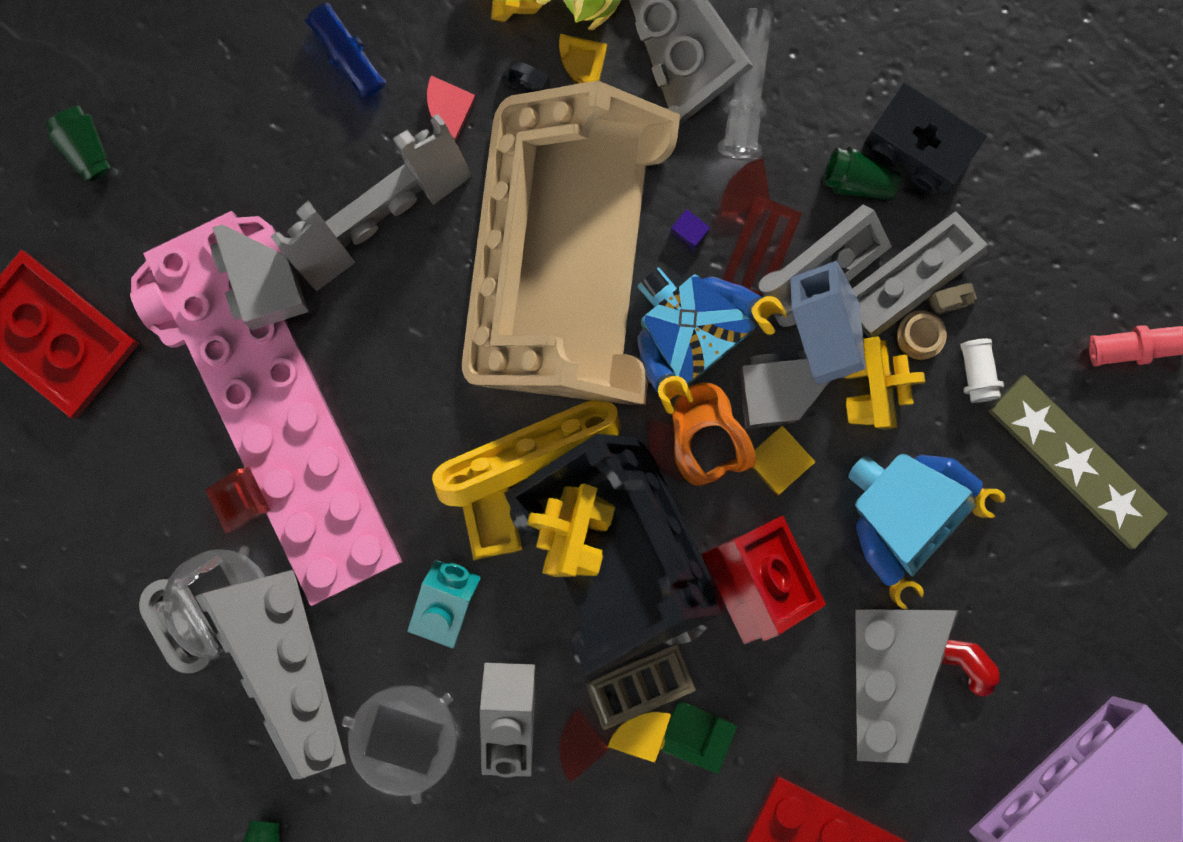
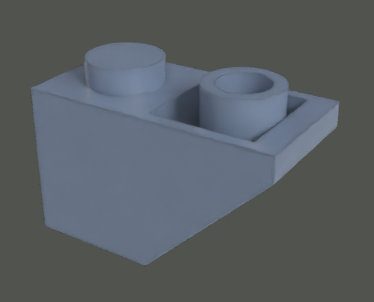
[790,261,866,385]

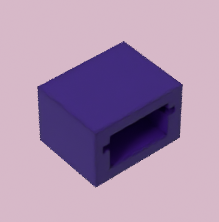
[671,209,710,250]

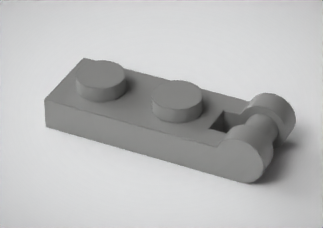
[759,205,892,327]

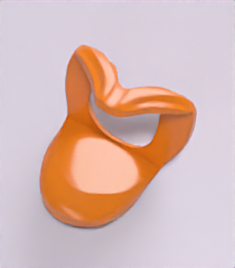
[672,383,756,486]

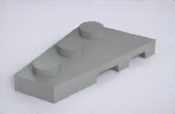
[856,609,959,763]

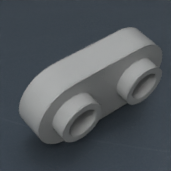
[139,579,218,673]

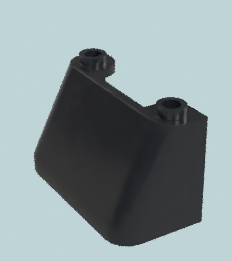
[504,434,723,675]

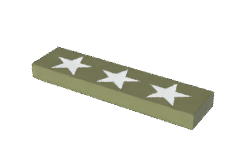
[987,375,1168,549]

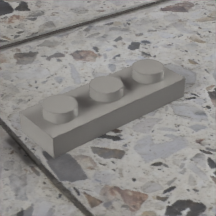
[853,211,988,338]

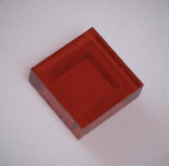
[205,466,270,534]

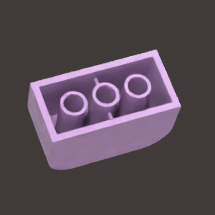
[969,696,1183,842]

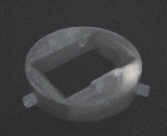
[156,546,265,660]
[342,685,458,804]

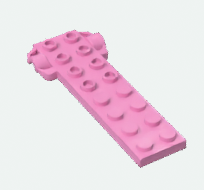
[130,211,402,606]

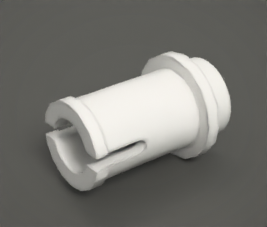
[960,338,1004,403]

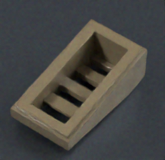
[585,644,696,730]

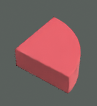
[427,76,476,142]

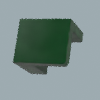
[660,701,737,774]

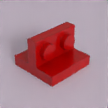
[701,515,826,644]

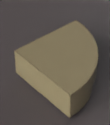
[925,283,978,316]

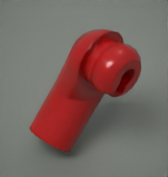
[942,640,1000,696]

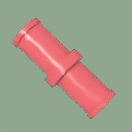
[1089,325,1183,367]

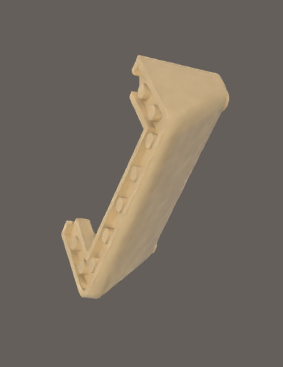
[462,81,680,405]

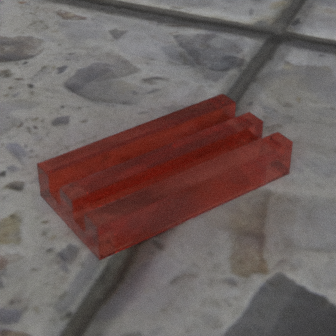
[722,195,802,298]

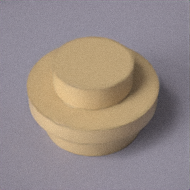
[896,310,947,360]

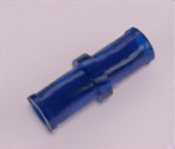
[305,3,387,101]

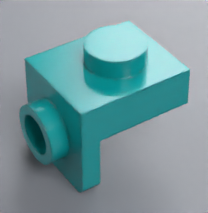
[407,560,480,649]

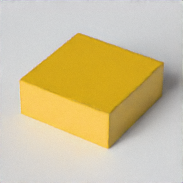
[752,425,815,495]

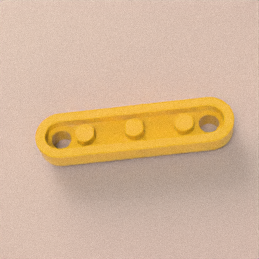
[432,400,621,507]

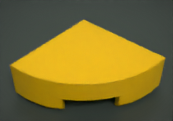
[559,34,607,84]
[607,711,671,763]

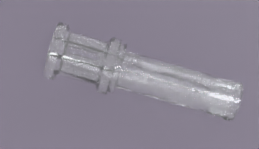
[718,8,774,160]

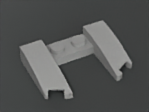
[271,114,472,291]

